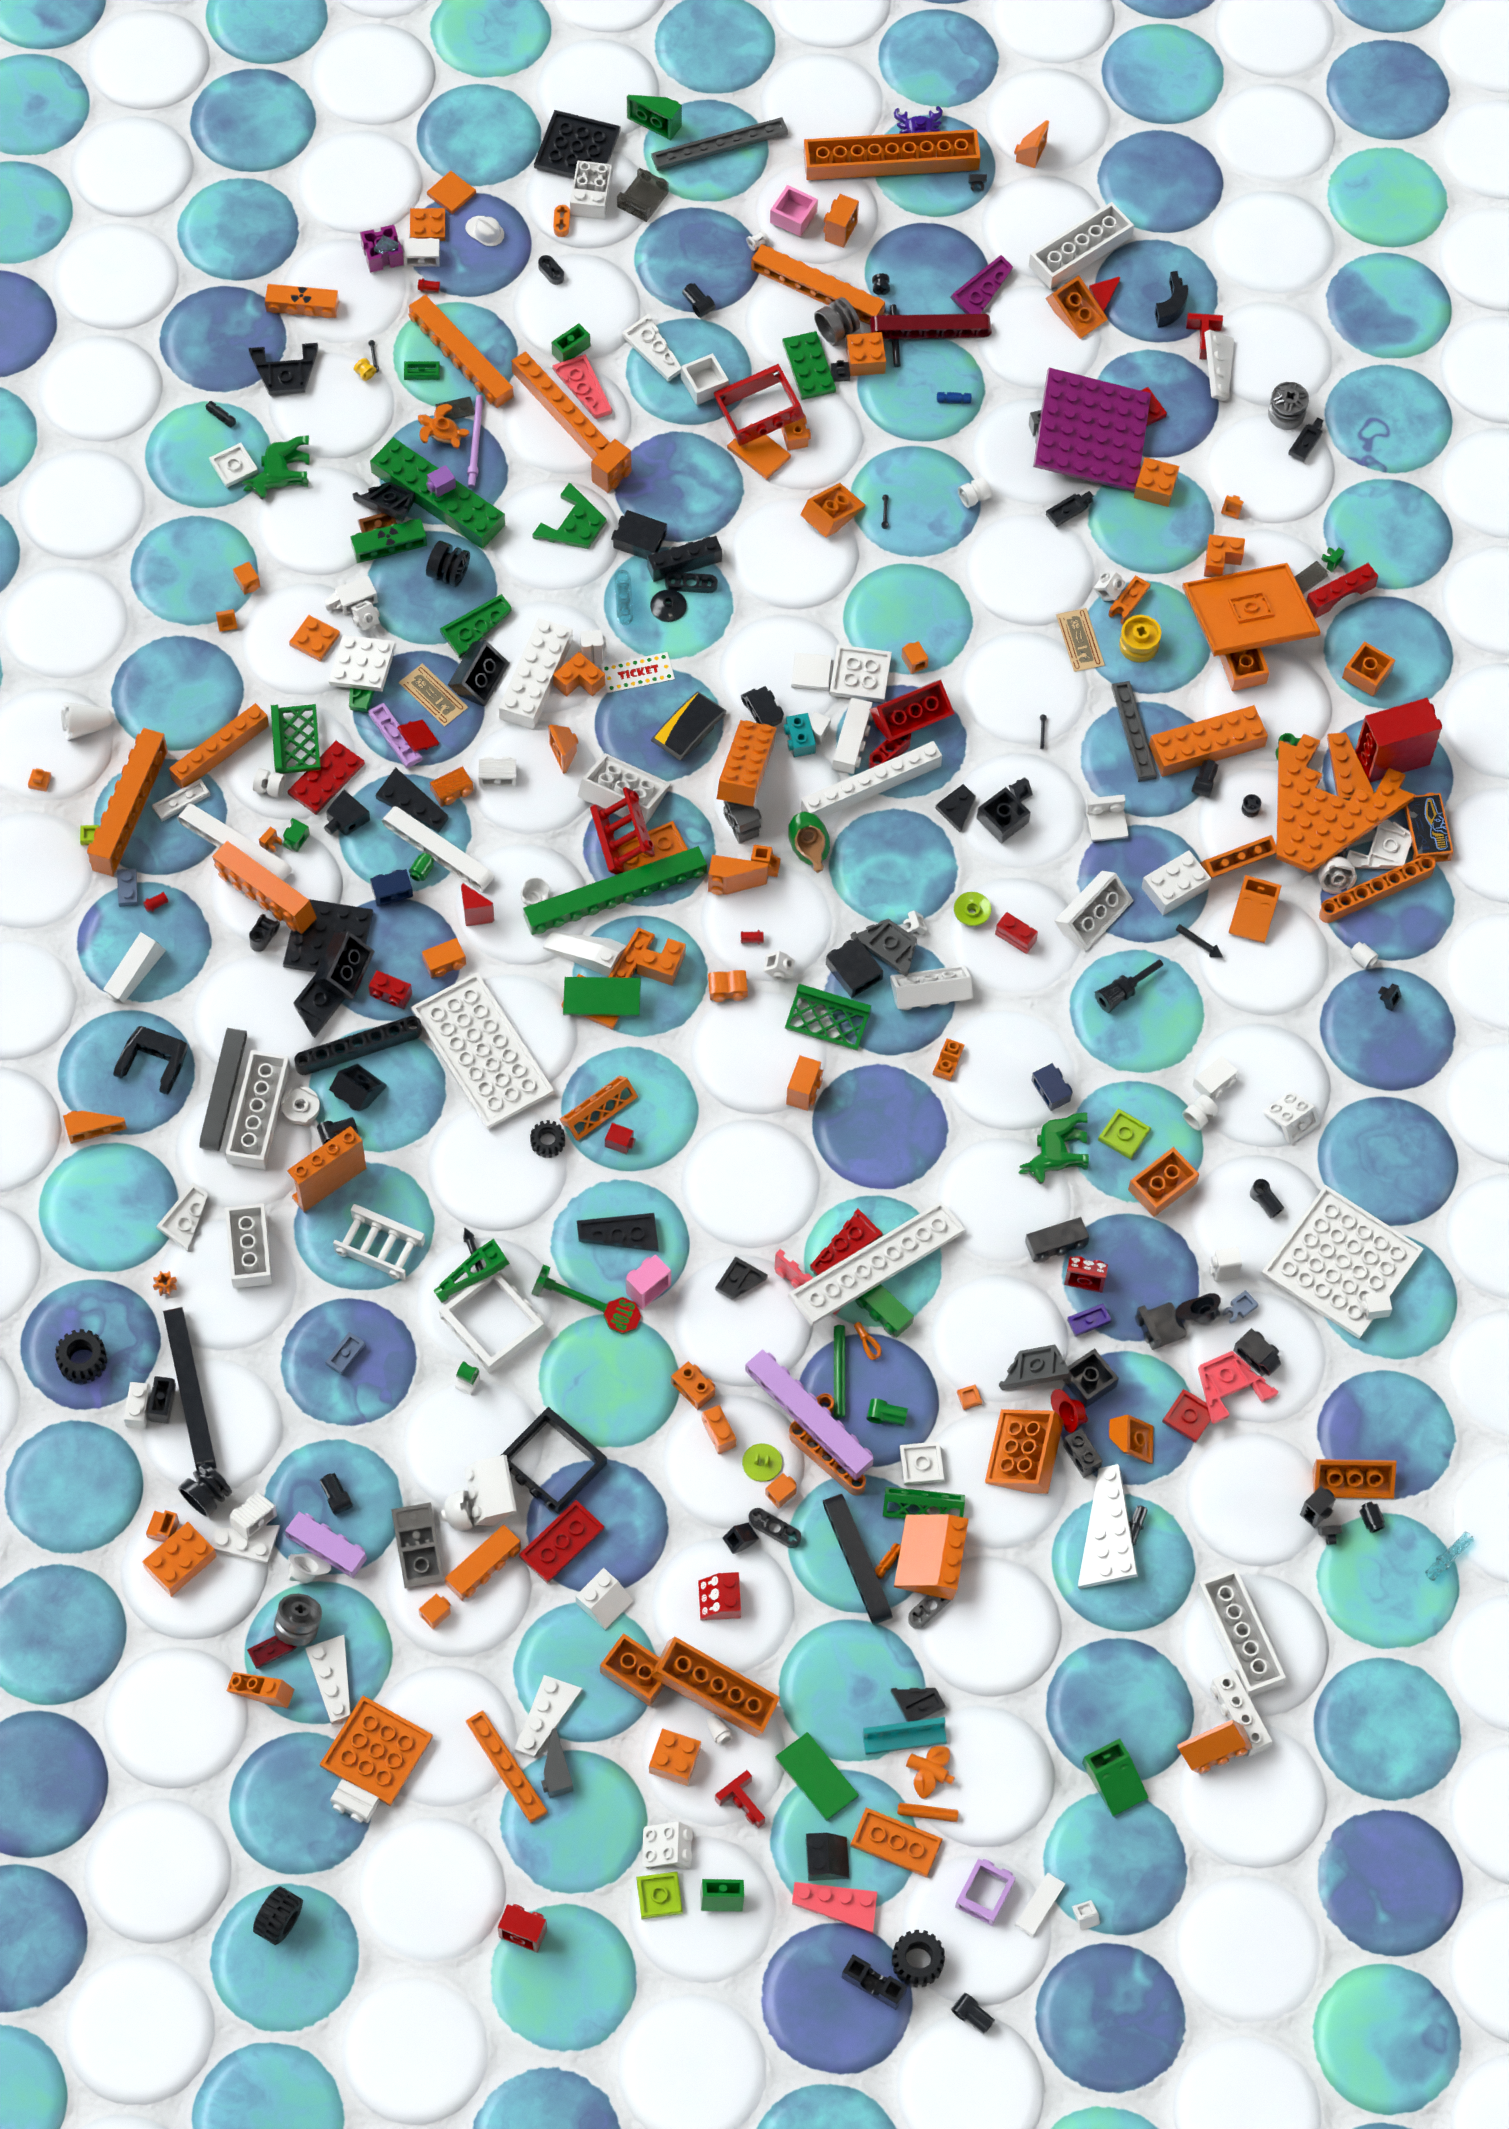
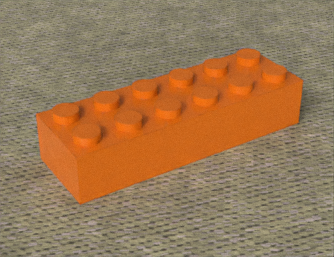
[1149,705,1268,777]
[717,720,776,807]
[212,841,317,934]
[650,1636,780,1737]

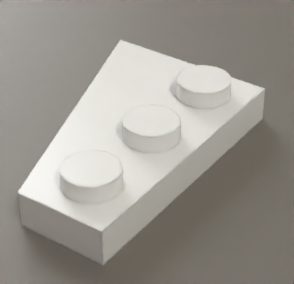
[210,1525,280,1565]

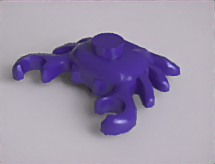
[894,106,943,134]

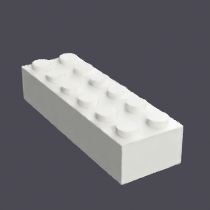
[1029,202,1134,289]
[499,618,573,730]
[225,1050,290,1170]
[1197,1569,1286,1698]

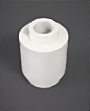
[1350,942,1379,969]

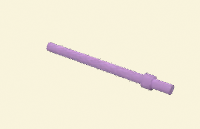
[467,395,483,489]

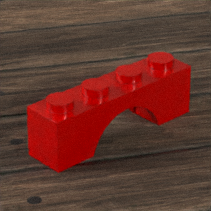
[1306,562,1378,619]

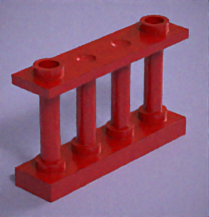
[590,787,655,875]

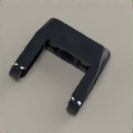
[113,1026,188,1095]

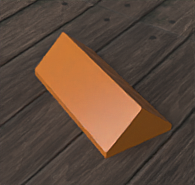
[1313,1459,1397,1499]

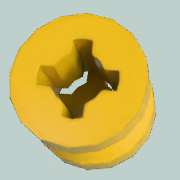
[354,358,376,381]

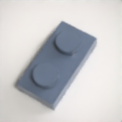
[117,868,138,907]
[325,1332,365,1375]

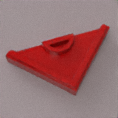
[1089,276,1120,312]

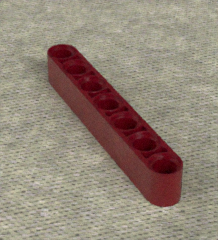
[870,314,992,339]

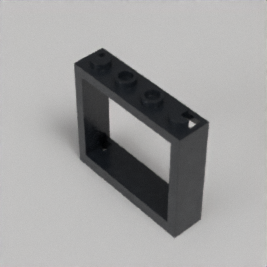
[501,1407,607,1514]

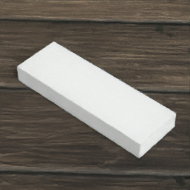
[152,779,210,822]
[1015,1873,1066,1937]

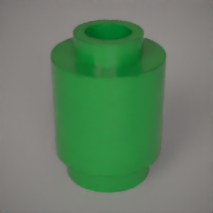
[409,853,435,881]

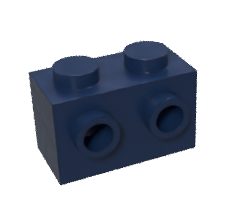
[370,869,413,906]
[1031,1063,1073,1111]

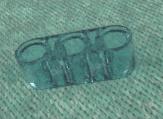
[614,570,633,625]

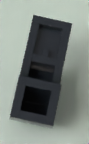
[1155,271,1188,328]

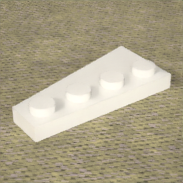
[622,314,681,382]

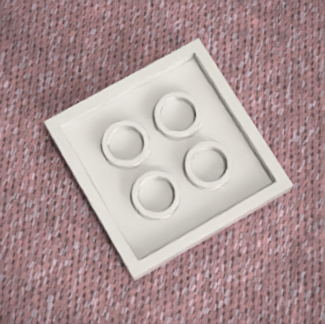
[328,635,396,692]
[829,645,892,703]

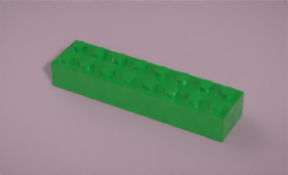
[370,437,505,549]

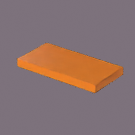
[618,821,688,872]
[850,1807,943,1878]

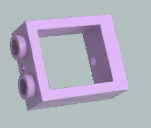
[955,1858,1016,1926]

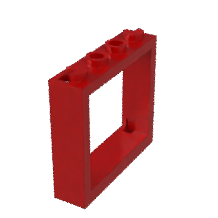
[713,364,805,446]

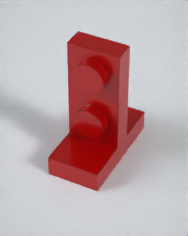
[1186,313,1223,360]
[715,1770,765,1828]

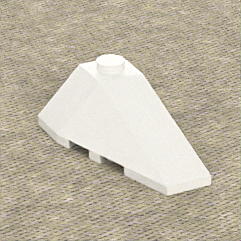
[543,932,626,977]

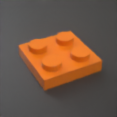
[410,208,445,241]
[289,615,340,662]

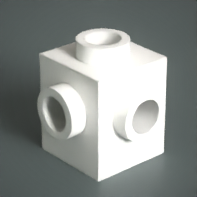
[1093,572,1126,601]
[351,600,380,631]
[763,951,795,981]

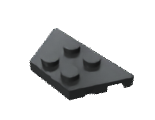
[850,919,917,977]
[999,1344,1072,1391]

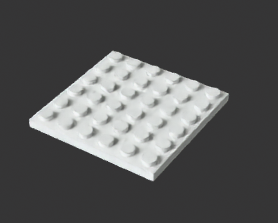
[1261,1185,1424,1339]

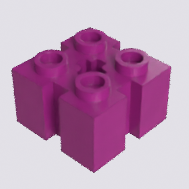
[360,225,404,273]

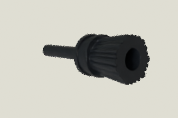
[1095,959,1164,1013]

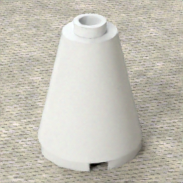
[61,702,114,740]

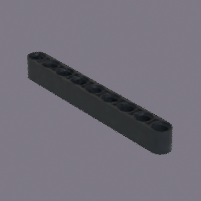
[163,1307,217,1472]

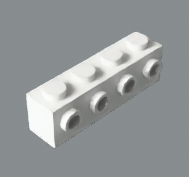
[832,697,873,774]
[1210,1670,1272,1757]

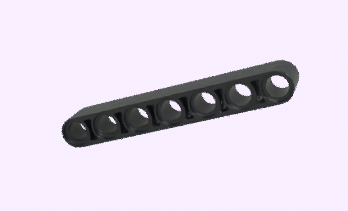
[294,1016,422,1075]
[823,1493,893,1625]

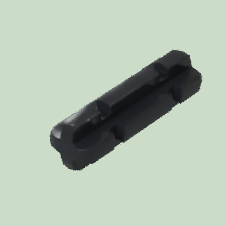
[205,401,236,427]

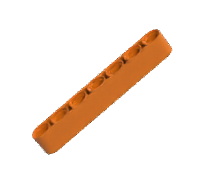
[1319,855,1436,923]

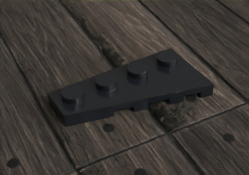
[375,767,449,833]

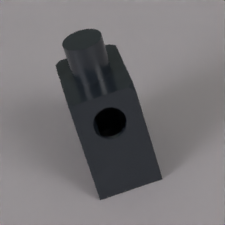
[324,790,370,835]

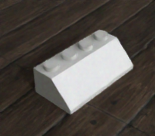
[1054,871,1134,951]
[890,965,973,1010]

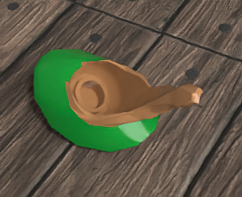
[788,811,830,873]

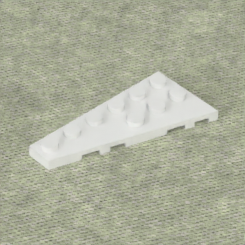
[1078,1464,1138,1589]

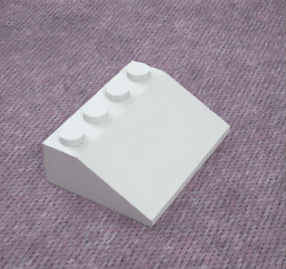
[577,753,671,824]

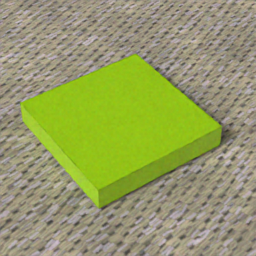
[1098,1108,1151,1160]
[636,1872,683,1919]

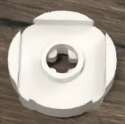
[281,1087,320,1126]

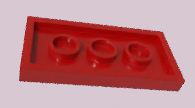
[287,740,365,815]
[519,1500,605,1584]

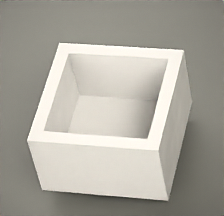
[681,353,729,405]

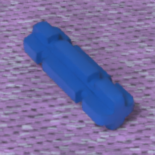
[937,392,972,403]

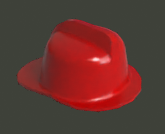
[1051,1389,1088,1433]

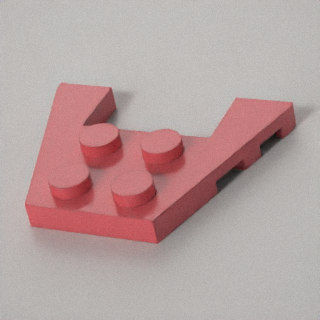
[1198,1351,1278,1424]

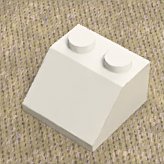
[576,1568,633,1630]

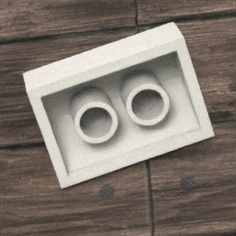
[465,1455,517,1526]

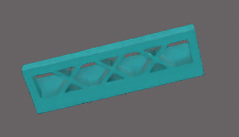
[862,1717,947,1755]

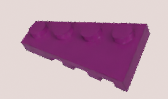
[950,255,1013,314]

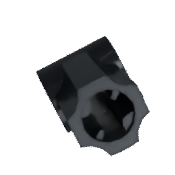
[682,283,715,318]
[1191,759,1219,797]
[317,1117,358,1145]
[1250,1179,1284,1218]
[320,1473,353,1515]
[951,1993,995,2035]

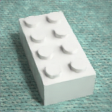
[225,1203,272,1288]

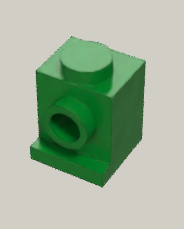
[282,818,310,852]

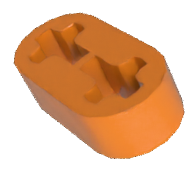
[553,205,570,237]

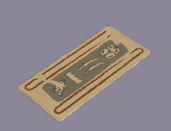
[1056,608,1105,672]
[398,664,468,727]

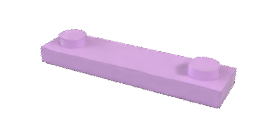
[368,703,422,769]

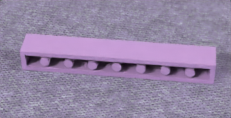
[745,1349,874,1481]

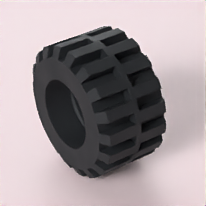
[55,1329,108,1384]
[253,1886,303,1945]
[892,1930,945,1987]

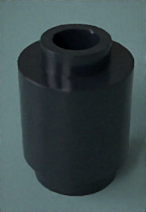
[1359,1502,1385,1533]

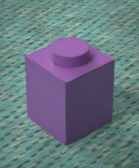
[426,465,456,498]

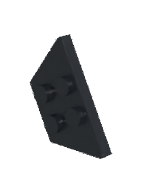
[352,482,416,521]
[293,975,345,1038]

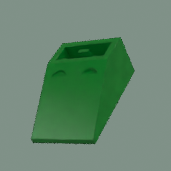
[1082,1738,1149,1817]

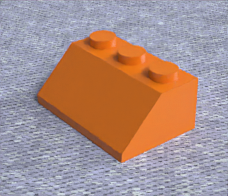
[1177,1720,1252,1774]

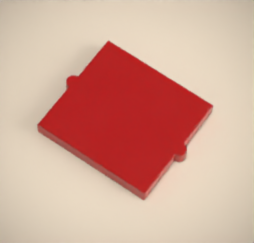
[397,719,439,752]

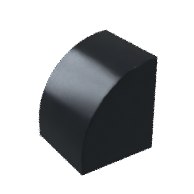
[722,1522,759,1554]

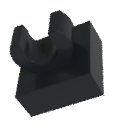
[968,174,987,191]
[831,360,850,382]
[1009,777,1033,802]
[1378,983,1402,1011]
[1318,1525,1342,1545]

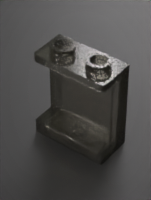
[617,168,669,222]

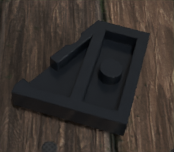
[935,784,976,832]
[715,1256,768,1300]
[890,1688,945,1722]

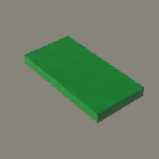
[563,977,641,1016]
[775,1732,859,1821]

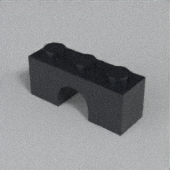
[842,1954,908,2010]

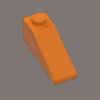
[63,1111,127,1144]

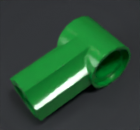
[866,1398,908,1426]

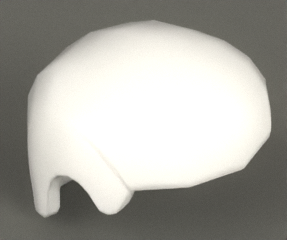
[520,877,550,906]

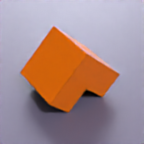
[146,1510,179,1542]

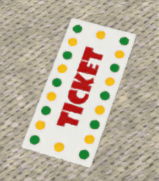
[601,652,675,693]

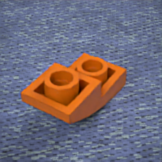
[933,1038,965,1081]

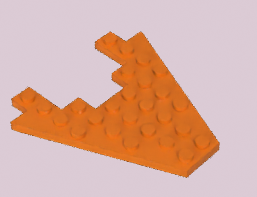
[1276,734,1415,873]

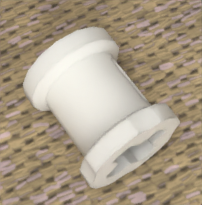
[746,229,769,251]

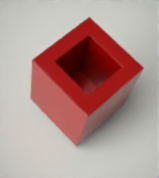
[605,1123,636,1155]

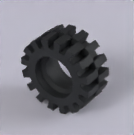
[530,1120,565,1158]

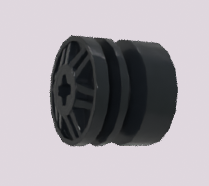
[426,540,470,587]
[178,1463,232,1517]

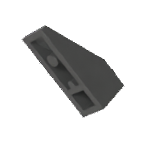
[541,1728,573,1798]

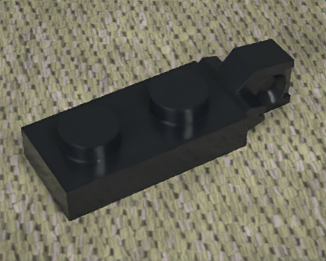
[1288,417,1324,462]
[1046,491,1094,527]

